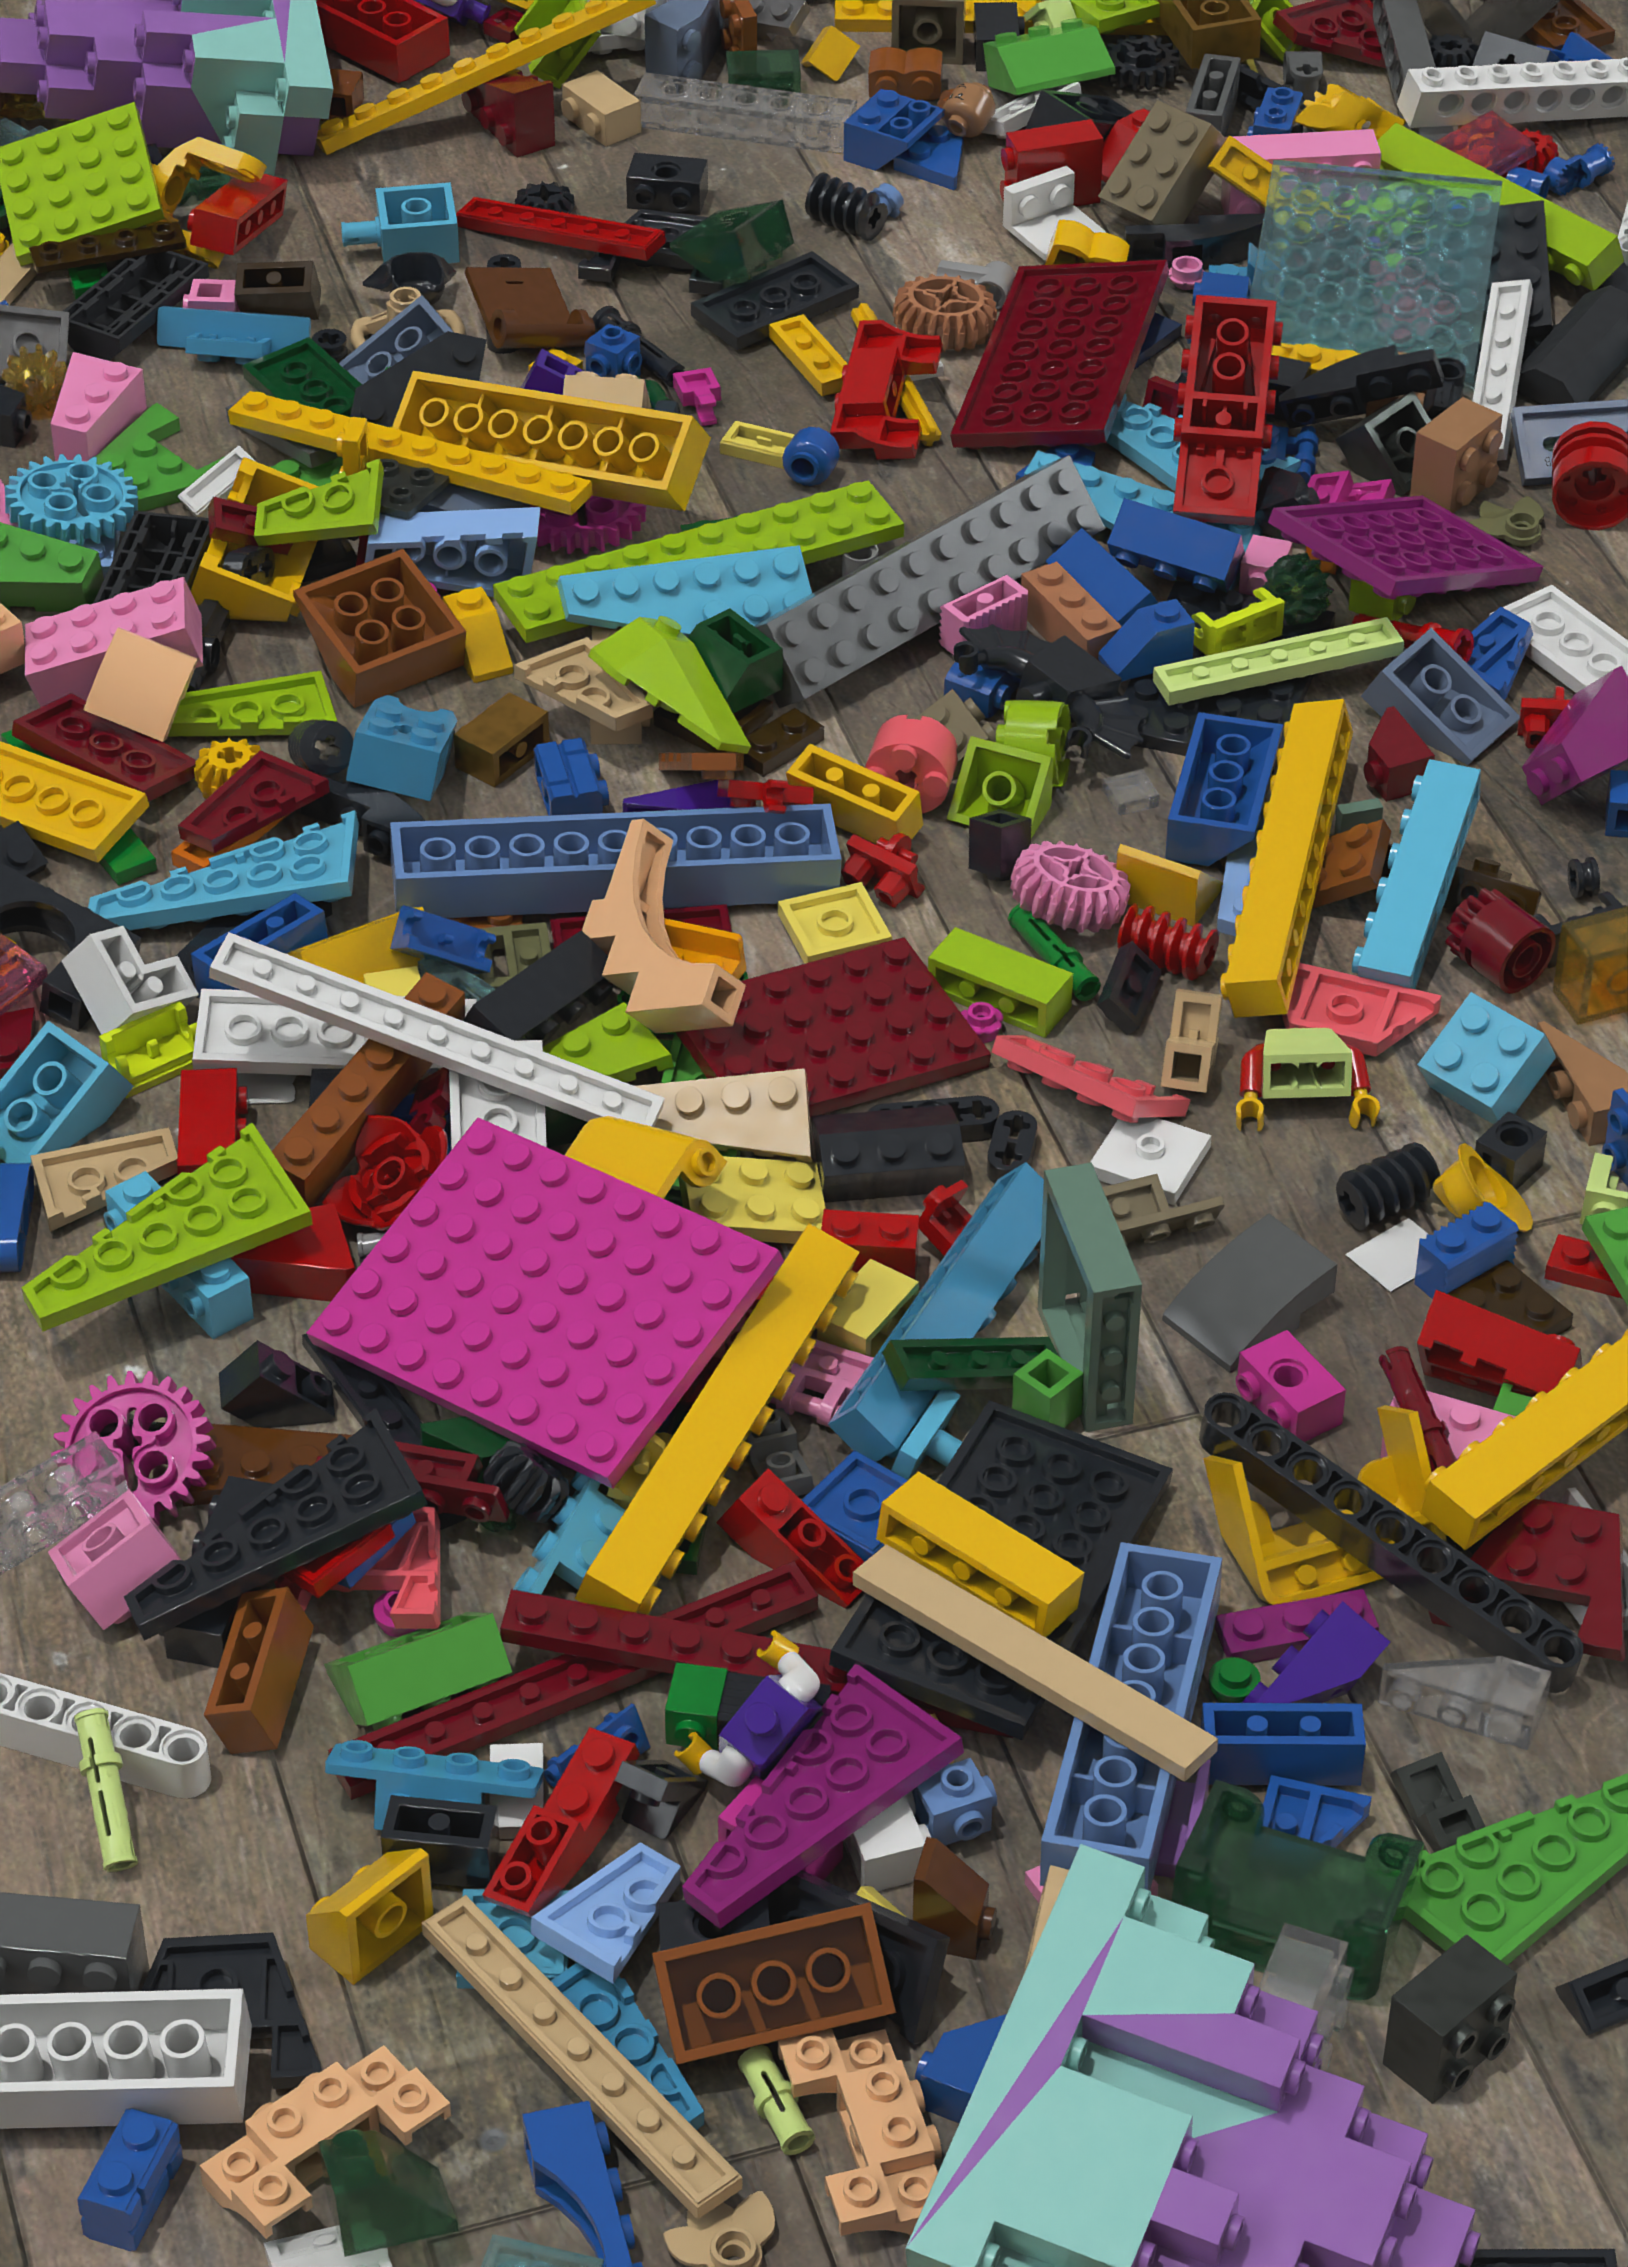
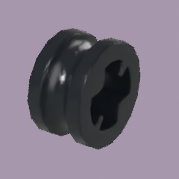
[312,329,348,363]
[1567,857,1600,898]

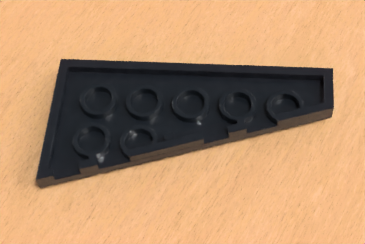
[124,1408,428,1641]

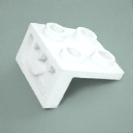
[1003,166,1106,260]

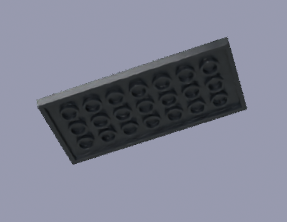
[829,1400,1173,1740]

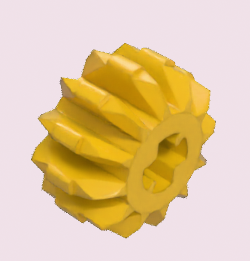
[194,738,261,799]

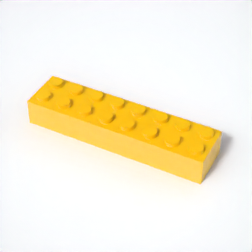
[392,371,711,511]

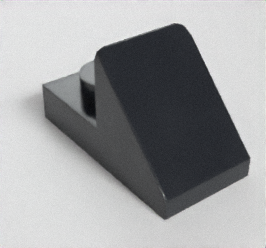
[615,1760,708,1839]

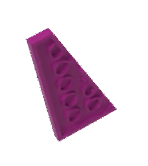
[682,1664,964,1929]

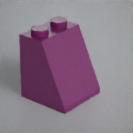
[1522,666,1628,805]

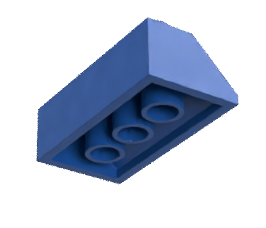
[1165,712,1283,866]

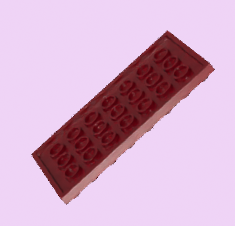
[950,260,1169,449]

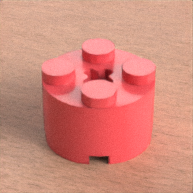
[865,715,958,814]

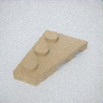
[514,637,653,731]
[30,1127,178,1232]

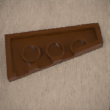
[183,1423,352,1507]

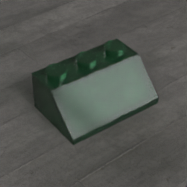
[669,199,794,284]

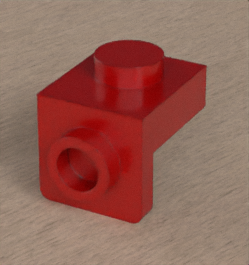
[919,1180,972,1256]

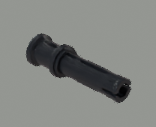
[592,306,685,387]

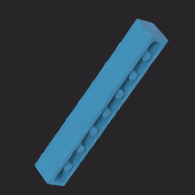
[828,1162,1044,1462]

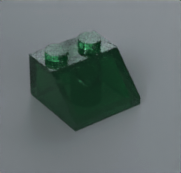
[318,2129,459,2257]

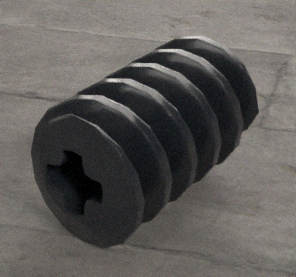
[805,172,888,241]
[287,719,353,775]
[1336,1142,1440,1230]

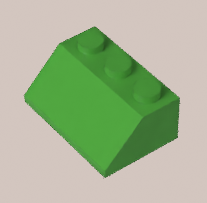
[983,18,1116,95]
[324,1612,512,1731]

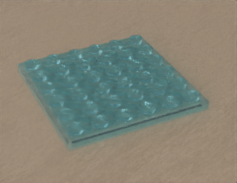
[1250,160,1503,383]

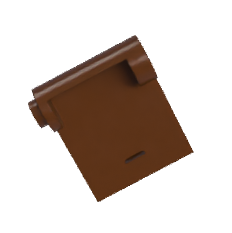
[464,267,595,348]

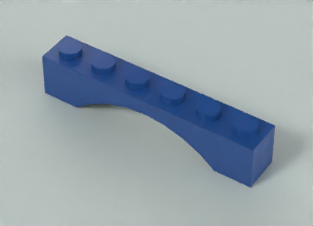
[522,2101,643,2267]

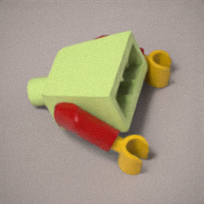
[1236,1028,1380,1131]

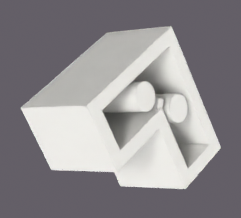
[62,926,199,1035]

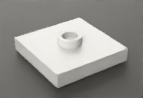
[1091,1117,1211,1205]

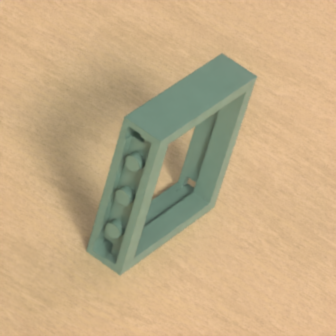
[1037,1162,1142,1432]

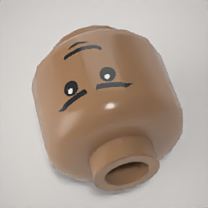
[942,82,996,138]

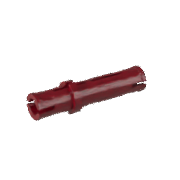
[1378,1346,1457,1472]

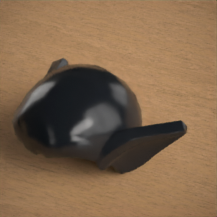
[363,252,456,305]

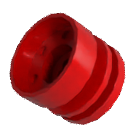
[1552,421,1628,531]

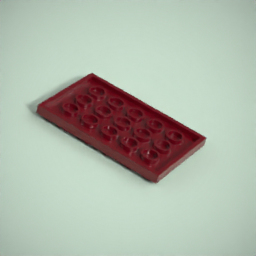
[675,937,991,1117]

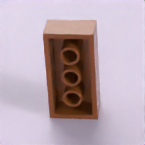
[651,1902,896,2065]

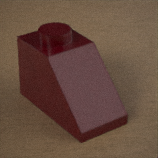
[1363,706,1435,802]

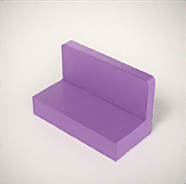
[1154,1760,1211,1881]

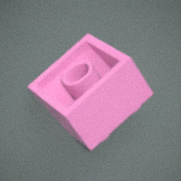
[48,1489,182,1630]

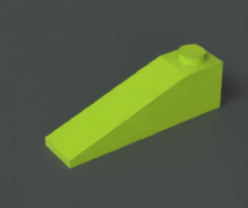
[588,616,751,754]

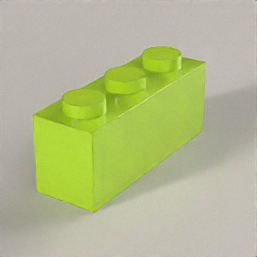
[928,927,1073,1038]

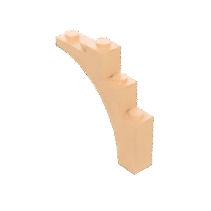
[582,819,746,1034]

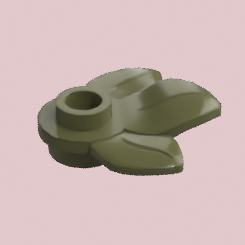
[1469,496,1544,547]

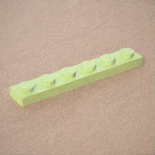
[1153,617,1404,705]

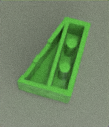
[0,522,104,612]

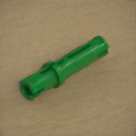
[1008,904,1101,1001]

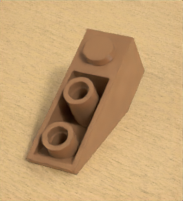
[1537,1021,1628,1146]

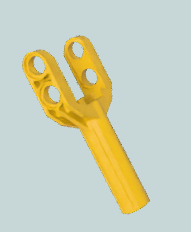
[146,137,267,269]

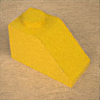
[443,586,513,683]

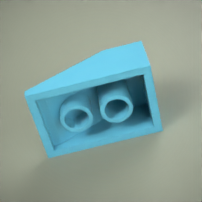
[0,1021,134,1163]

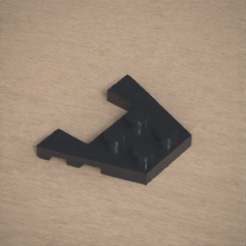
[578,209,724,295]
[141,1932,322,2089]

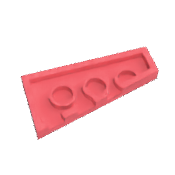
[991,1035,1191,1123]

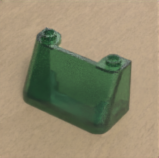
[1171,1780,1424,2001]

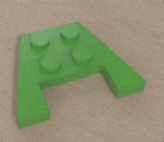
[95,403,225,511]

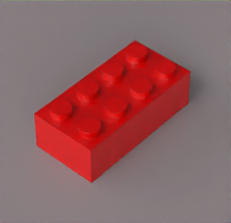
[316,0,450,83]

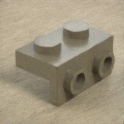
[914,689,996,778]

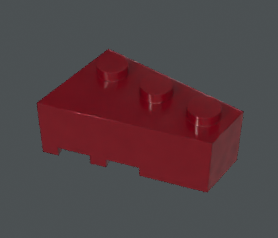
[461,69,555,158]

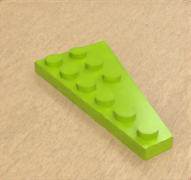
[21,1123,313,1332]

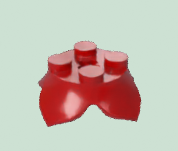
[322,1115,448,1232]

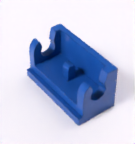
[390,905,496,974]

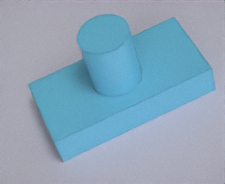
[891,1390,962,1480]

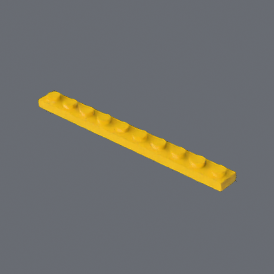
[316,0,656,155]
[228,391,593,516]

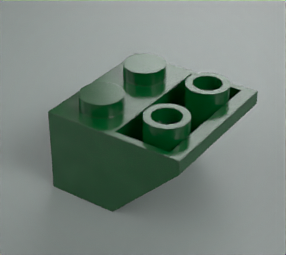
[688,608,783,713]

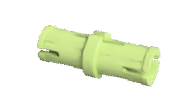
[738,2045,815,2155]

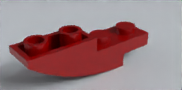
[482,1727,640,1918]

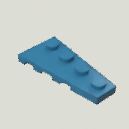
[551,1962,704,2130]

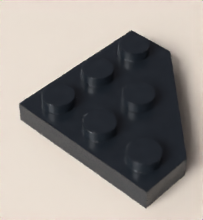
[350,331,487,427]

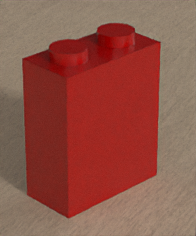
[1000,119,1103,206]

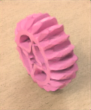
[1010,841,1131,933]

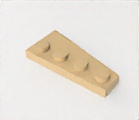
[635,1069,813,1163]

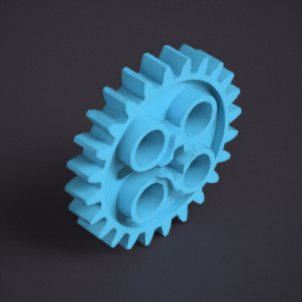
[5,454,138,546]

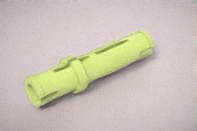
[74,1708,138,1872]

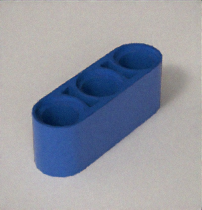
[0,1163,34,1272]

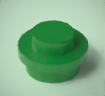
[1208,1657,1261,1703]

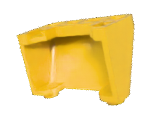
[191,457,319,622]
[565,1116,727,1199]

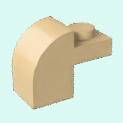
[1161,989,1223,1093]

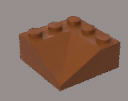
[293,549,466,708]

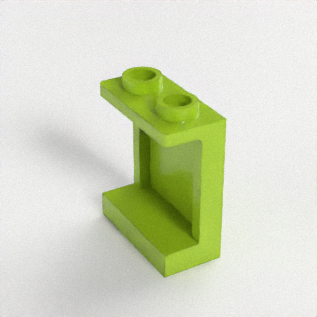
[514,0,601,89]

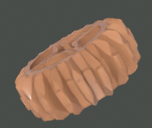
[893,273,997,352]

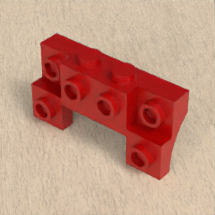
[830,320,943,459]

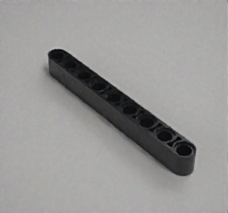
[1199,1392,1583,1693]

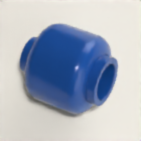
[782,427,840,486]

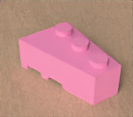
[51,352,147,462]

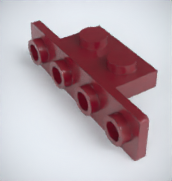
[315,1441,510,1523]

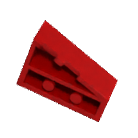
[1417,1290,1582,1397]

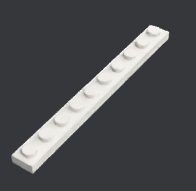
[209,932,665,1127]

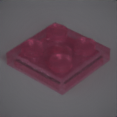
[1435,110,1537,176]

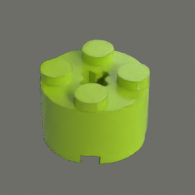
[996,700,1071,787]

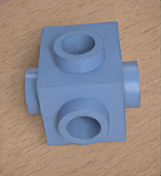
[912,1758,997,1845]

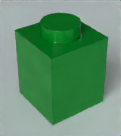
[665,1662,728,1750]

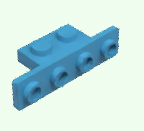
[157,306,311,365]
[325,1740,544,1830]

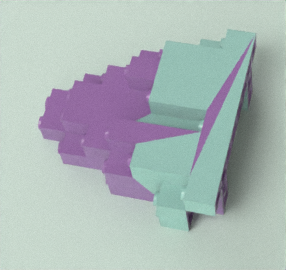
[0,0,334,176]
[905,1844,1481,2267]

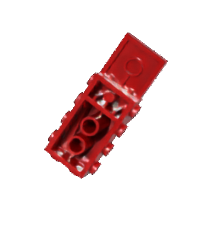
[1173,295,1283,526]

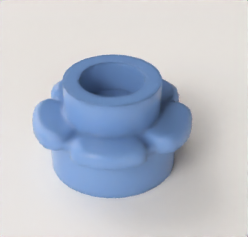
[870,183,904,218]

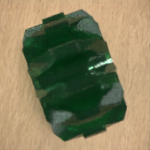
[1262,553,1334,625]

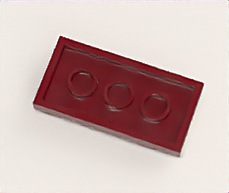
[12,693,196,802]

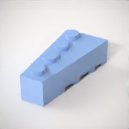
[365,507,541,597]

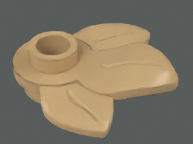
[663,2191,775,2267]

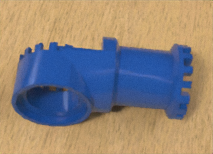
[1543,143,1615,196]

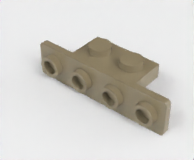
[1037,1174,1225,1262]

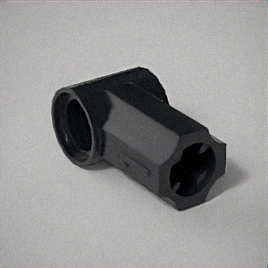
[1423,357,1466,421]

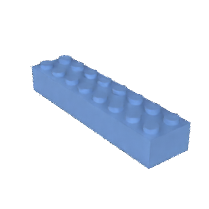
[1040,1542,1222,1891]

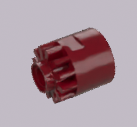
[1445,888,1556,994]

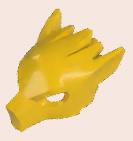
[1295,83,1406,140]

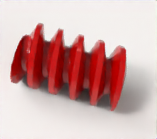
[1117,903,1220,981]

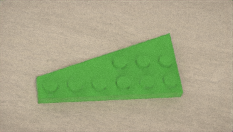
[1363,1773,1628,1966]

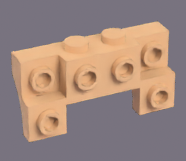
[778,2028,942,2236]
[200,2045,451,2239]

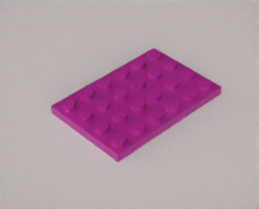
[1268,495,1544,600]

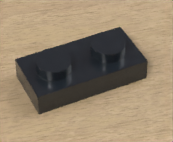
[1097,941,1162,1035]

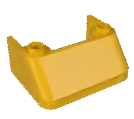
[1203,1405,1446,1605]

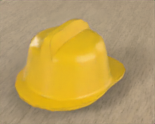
[1433,1143,1533,1232]

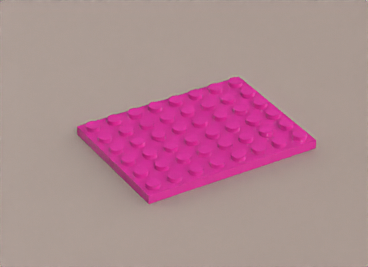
[306,1117,784,1489]

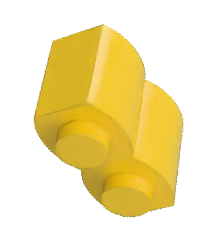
[1045,220,1130,265]

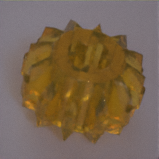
[2,343,67,414]

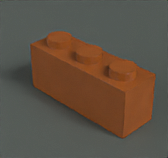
[204,1587,314,1754]

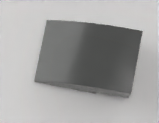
[1162,1213,1337,1373]

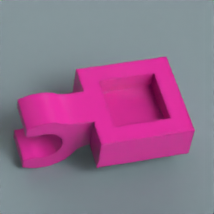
[673,367,721,426]

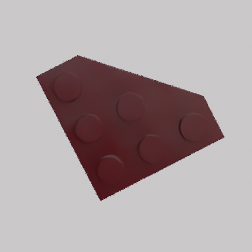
[1273,0,1386,68]

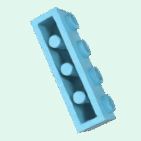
[104,1171,254,1339]

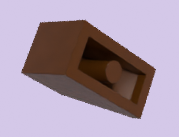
[913,1837,997,1960]

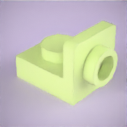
[1579,1152,1628,1225]

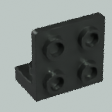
[344,459,449,541]

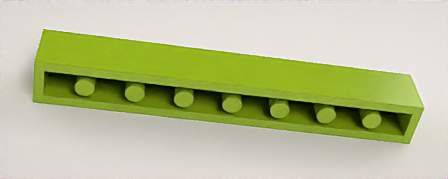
[1377,123,1624,291]

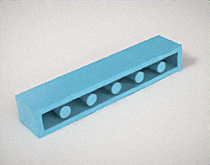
[1352,759,1481,989]

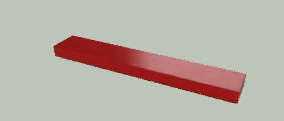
[456,197,666,261]

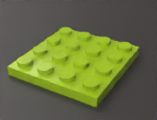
[0,102,165,266]

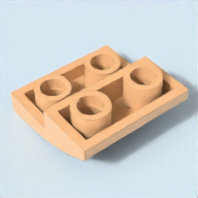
[83,627,198,742]

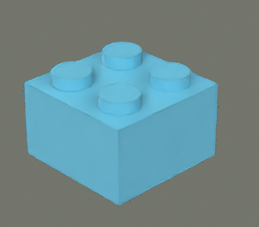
[1417,992,1556,1124]

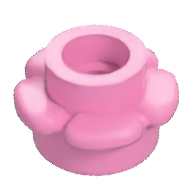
[1168,256,1205,290]

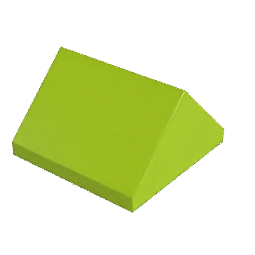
[947,736,1054,839]

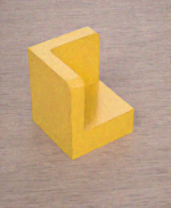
[801,25,860,81]

